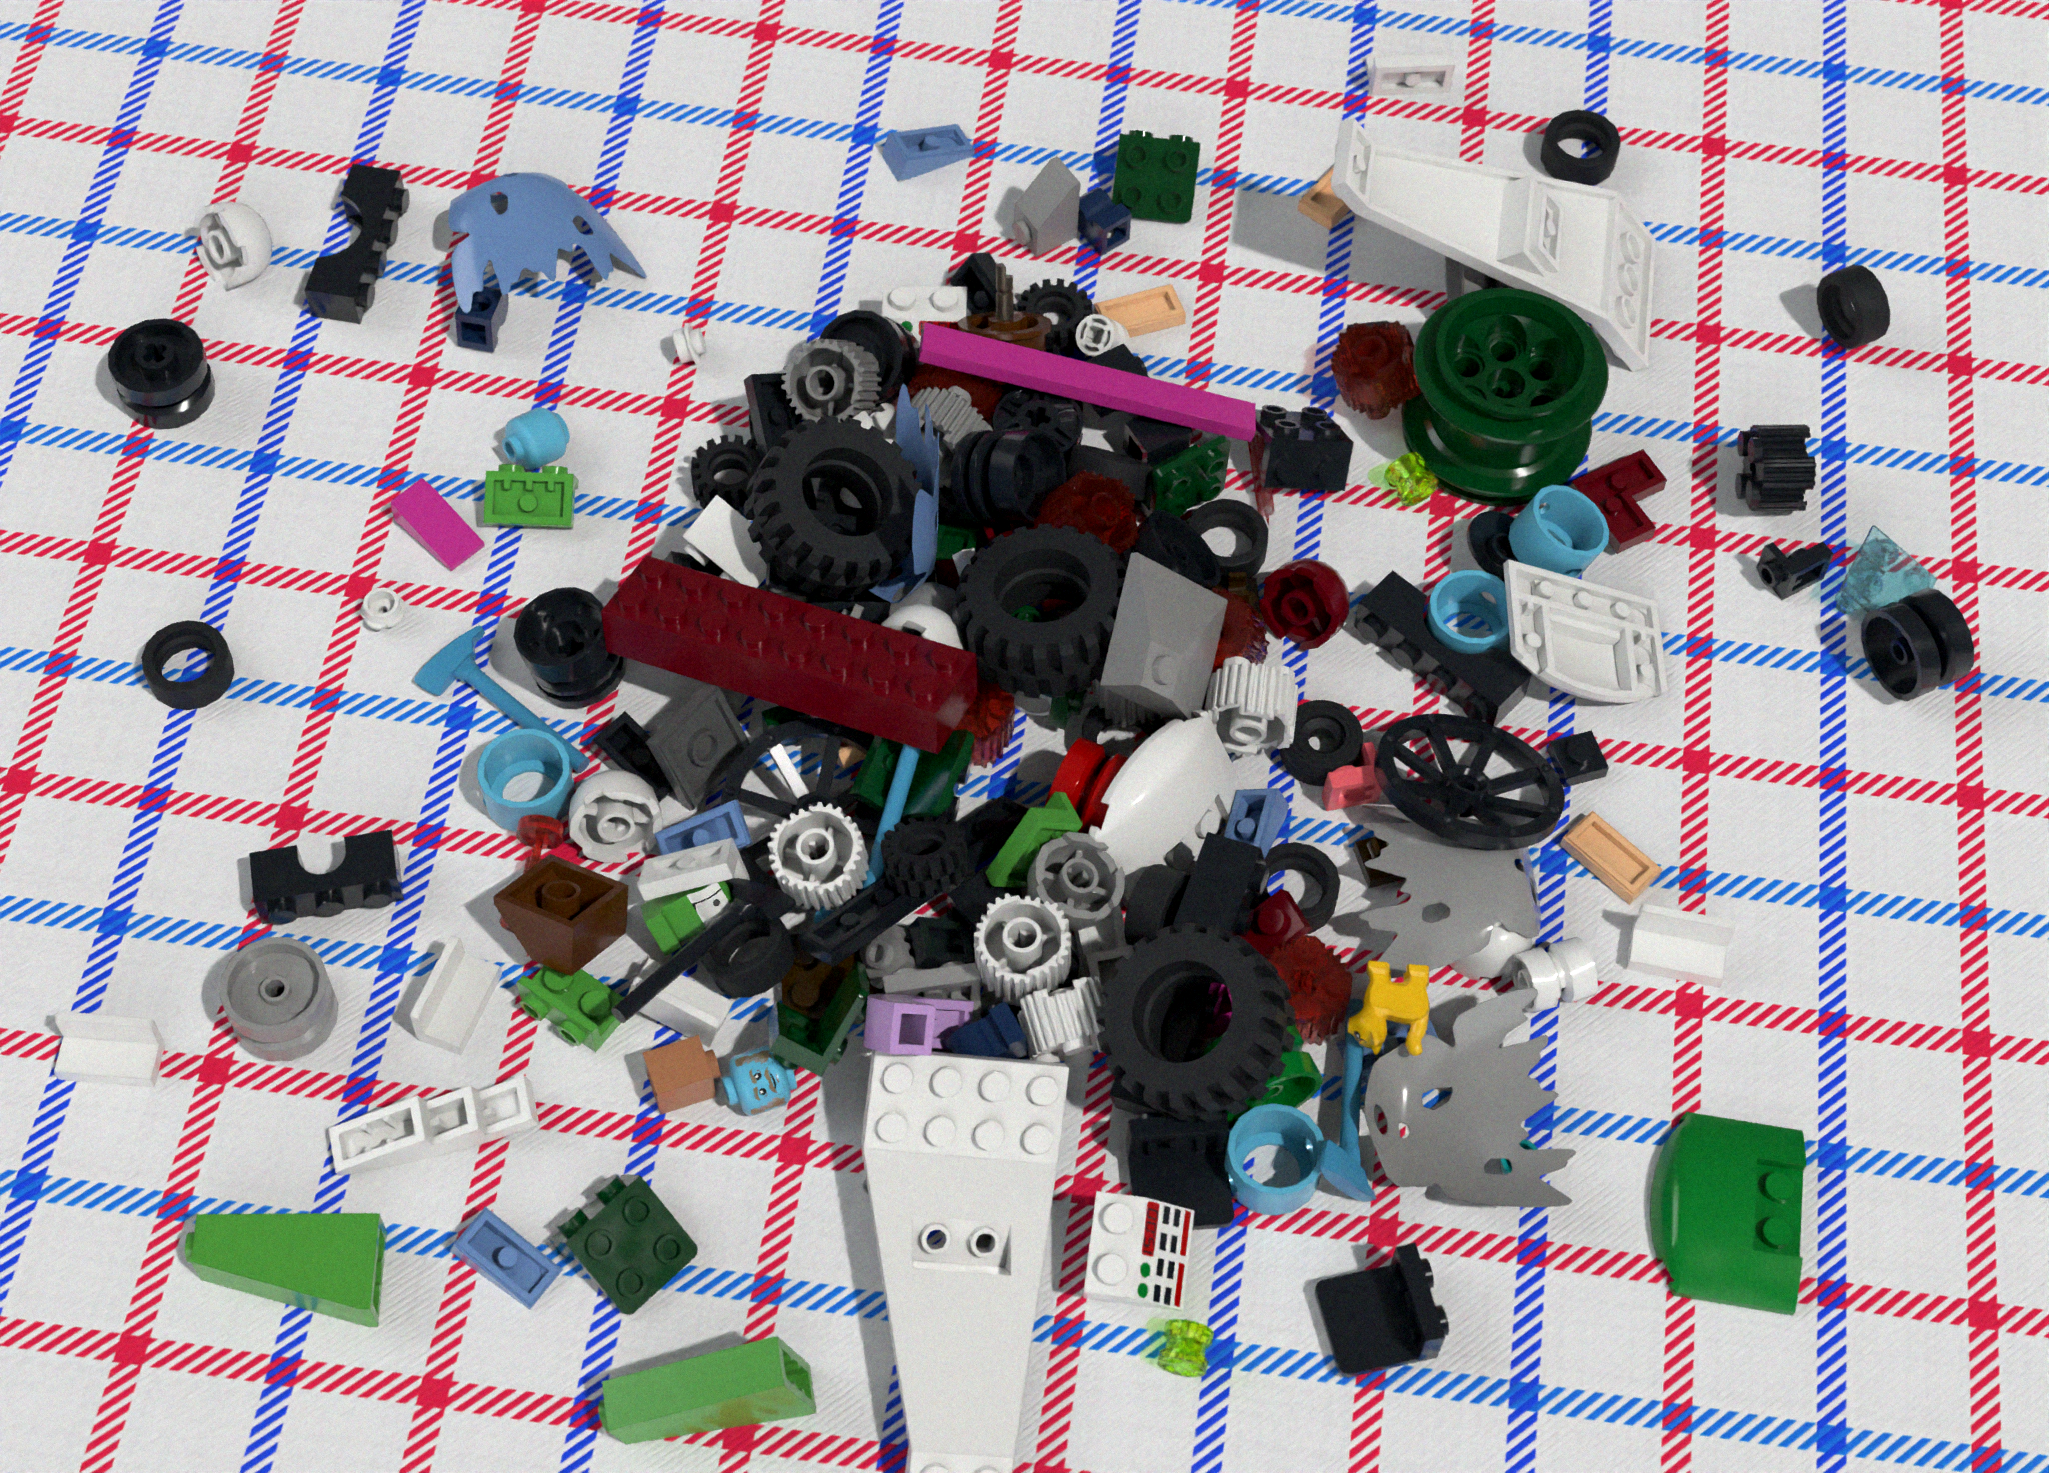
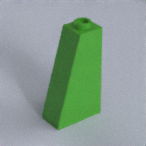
[185,1213,387,1327]
[599,1336,817,1444]

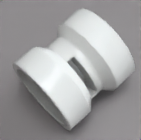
[1075,314,1130,357]

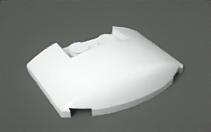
[1503,559,1668,703]
[1088,710,1244,909]

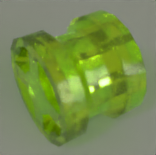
[1384,452,1439,507]
[1157,1319,1214,1377]

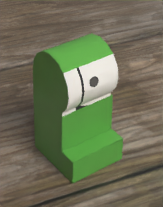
[640,881,734,957]

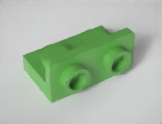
[484,464,579,528]
[985,792,1083,888]
[516,965,624,1052]

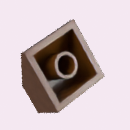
[494,854,629,976]

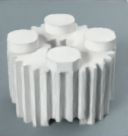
[1204,656,1299,757]
[768,802,869,911]
[974,893,1071,1006]
[1017,976,1107,1069]

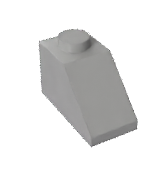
[1012,156,1080,257]

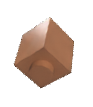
[643,1035,721,1115]

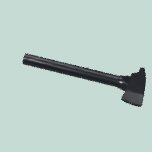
[611,878,797,1023]

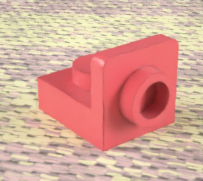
[1321,742,1382,811]

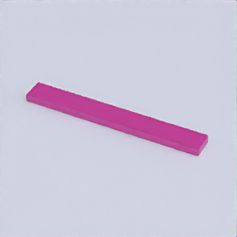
[918,323,1256,442]

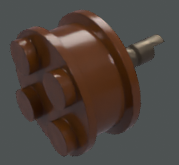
[958,263,1052,383]

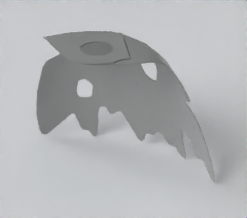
[1359,805,1541,978]
[1364,988,1576,1208]

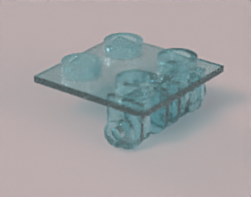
[1835,525,1937,614]

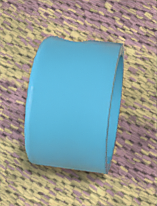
[1509,485,1609,578]
[1424,570,1510,654]
[477,729,574,833]
[1224,1103,1324,1216]

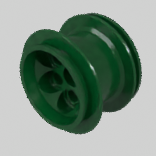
[1401,288,1609,507]

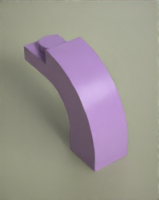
[863,994,974,1056]

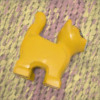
[1347,961,1430,1056]

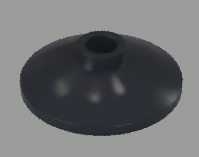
[1466,511,1519,583]

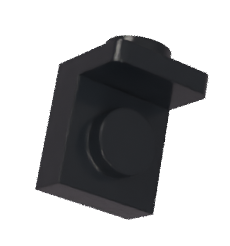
[1756,542,1834,600]
[909,916,975,969]

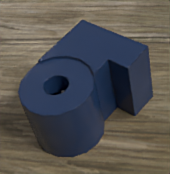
[1078,187,1132,256]
[455,286,509,353]
[946,1001,1028,1059]

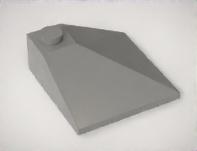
[1100,553,1228,722]

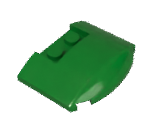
[1650,1112,1806,1316]

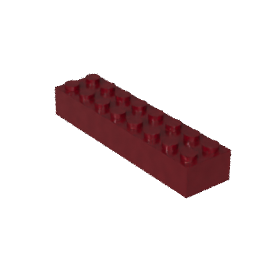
[601,555,977,754]

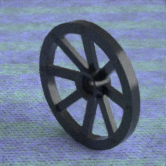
[1374,714,1565,850]
[720,718,909,911]

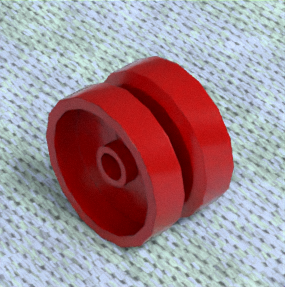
[1044,737,1130,834]

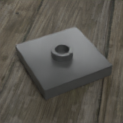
[646,683,750,810]

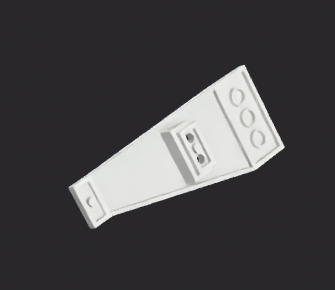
[1330,118,1656,372]
[861,1050,1070,1473]

